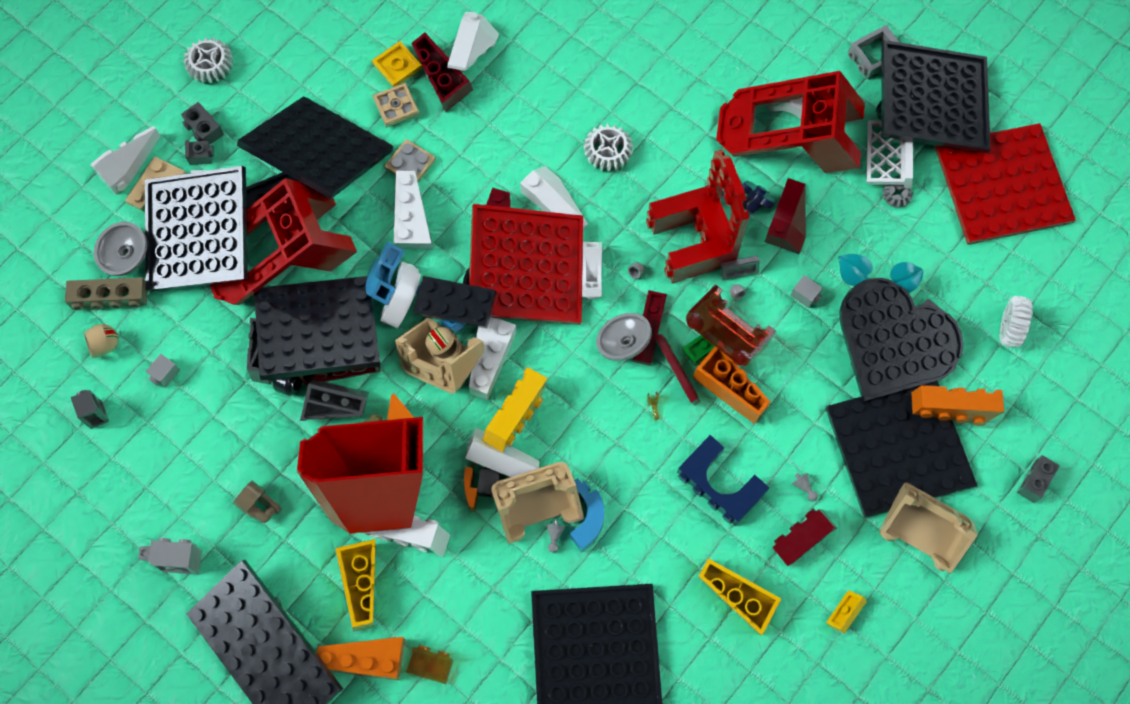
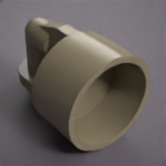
[233,480,282,523]

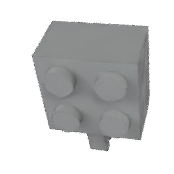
[138,538,202,575]

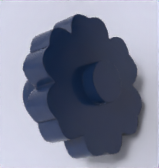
[742,181,776,214]

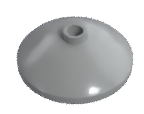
[94,222,147,276]
[596,313,652,361]

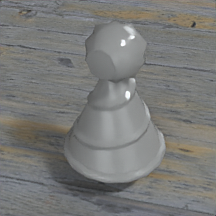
[792,473,818,501]
[546,520,565,553]

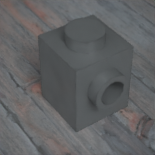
[477,467,504,498]

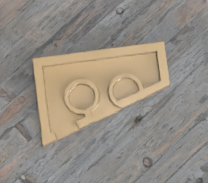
[125,156,187,211]

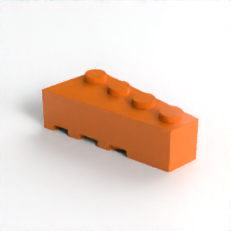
[693,342,770,424]
[911,385,1004,426]
[317,637,406,681]

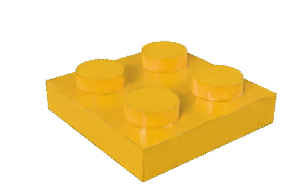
[372,41,422,87]

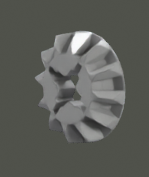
[883,185,913,208]

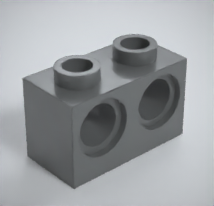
[181,102,224,144]
[71,390,109,429]
[1016,455,1060,503]

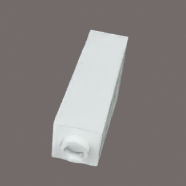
[465,427,539,477]

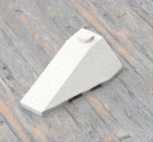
[448,12,499,71]
[90,126,161,194]
[520,166,588,229]

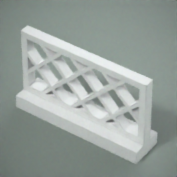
[867,120,913,188]

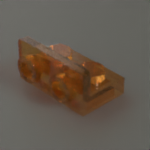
[406,645,454,685]

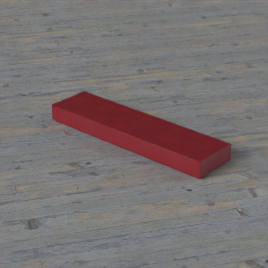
[632,290,667,366]
[654,334,701,405]

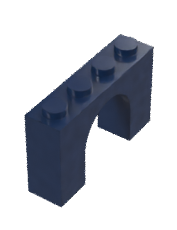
[677,435,769,526]

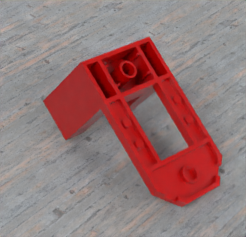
[716,71,865,173]
[646,149,749,284]
[210,178,357,305]

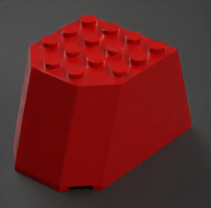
[297,417,424,534]

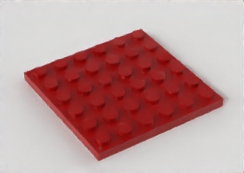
[935,123,1076,245]
[469,204,583,325]

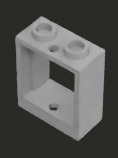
[848,25,899,80]

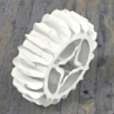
[184,37,233,84]
[584,123,633,172]
[999,296,1033,348]

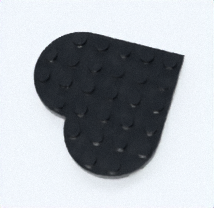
[839,278,963,401]

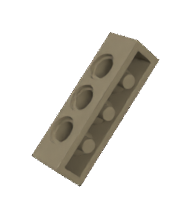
[65,277,148,310]

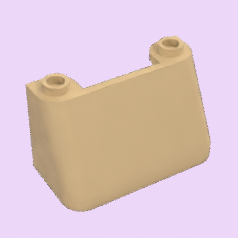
[395,318,484,394]
[491,462,584,544]
[879,483,978,573]

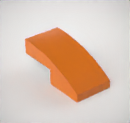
[464,467,478,512]

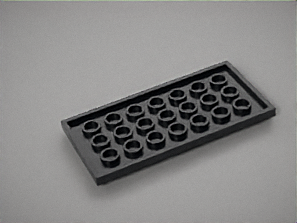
[186,560,344,704]

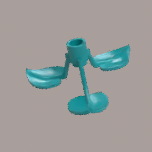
[838,254,923,293]

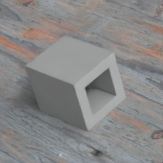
[790,275,822,308]
[145,354,180,388]

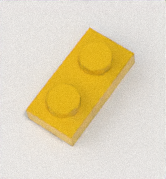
[826,590,867,634]

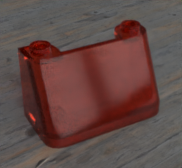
[686,284,776,366]

